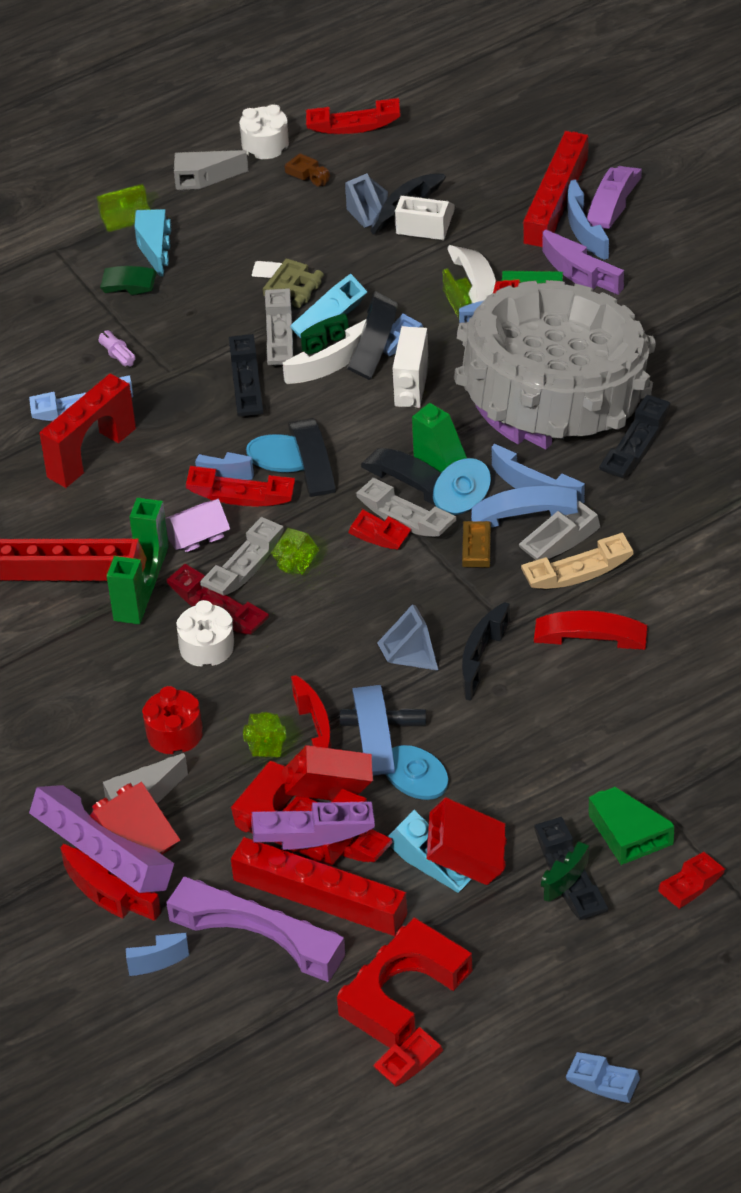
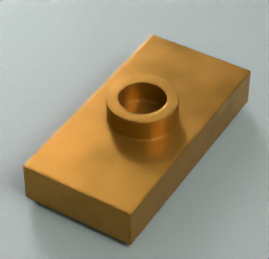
[462,521,491,567]

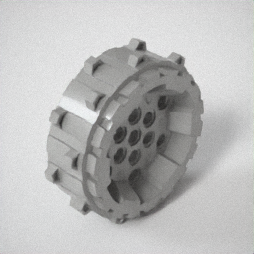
[454,280,656,438]

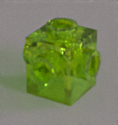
[271,528,319,575]
[243,712,286,757]

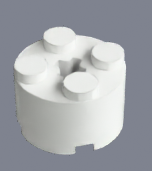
[240,105,289,159]
[176,600,234,666]

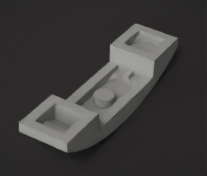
[265,288,293,365]
[356,478,456,536]
[200,517,284,595]

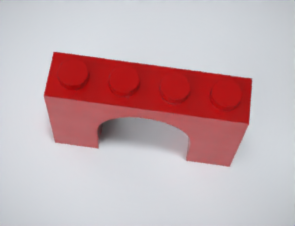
[39,373,136,488]
[231,761,367,866]
[337,918,472,1048]

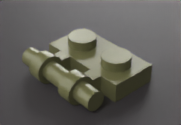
[263,258,324,308]

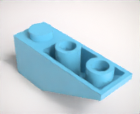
[135,209,171,276]
[290,274,367,338]
[388,810,471,893]

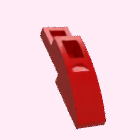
[61,844,161,921]

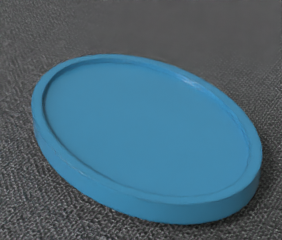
[246,434,303,472]
[433,458,491,515]
[386,745,448,800]

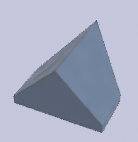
[345,173,388,228]
[377,605,438,670]

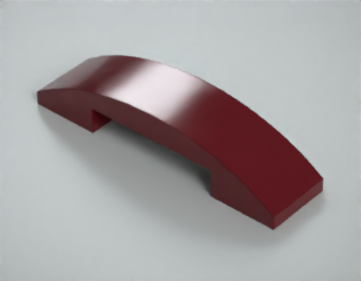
[167,564,269,634]

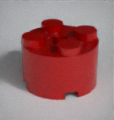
[142,686,203,754]

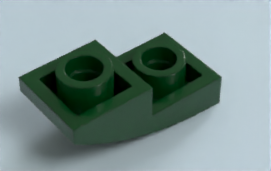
[100,266,157,295]
[300,313,348,355]
[541,842,589,902]

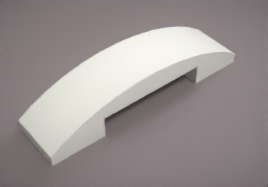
[448,245,496,303]
[283,320,366,384]

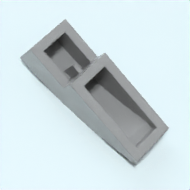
[519,501,600,560]

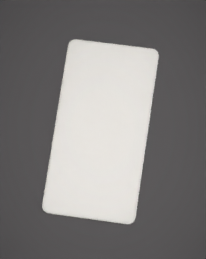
[252,261,282,278]

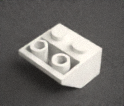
[395,196,455,240]

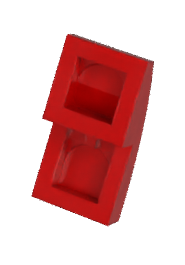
[348,509,411,550]
[658,852,725,909]
[373,1027,443,1087]

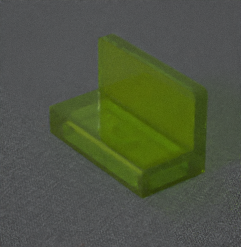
[97,184,150,232]
[443,268,472,318]

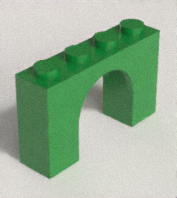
[107,498,169,624]

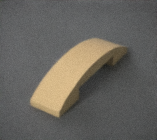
[521,533,633,589]

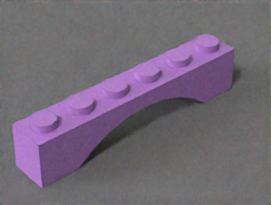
[29,785,174,893]
[167,877,345,982]

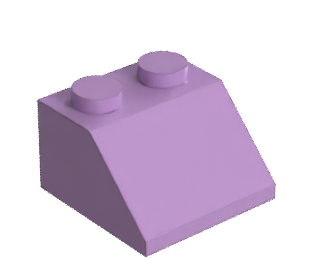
[165,499,230,552]

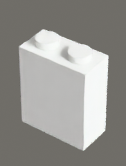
[393,326,429,408]

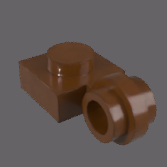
[284,153,330,186]

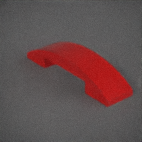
[306,98,400,134]
[186,466,295,507]
[534,610,647,650]
[291,675,331,749]
[283,796,393,862]

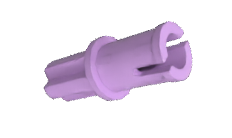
[98,330,136,367]

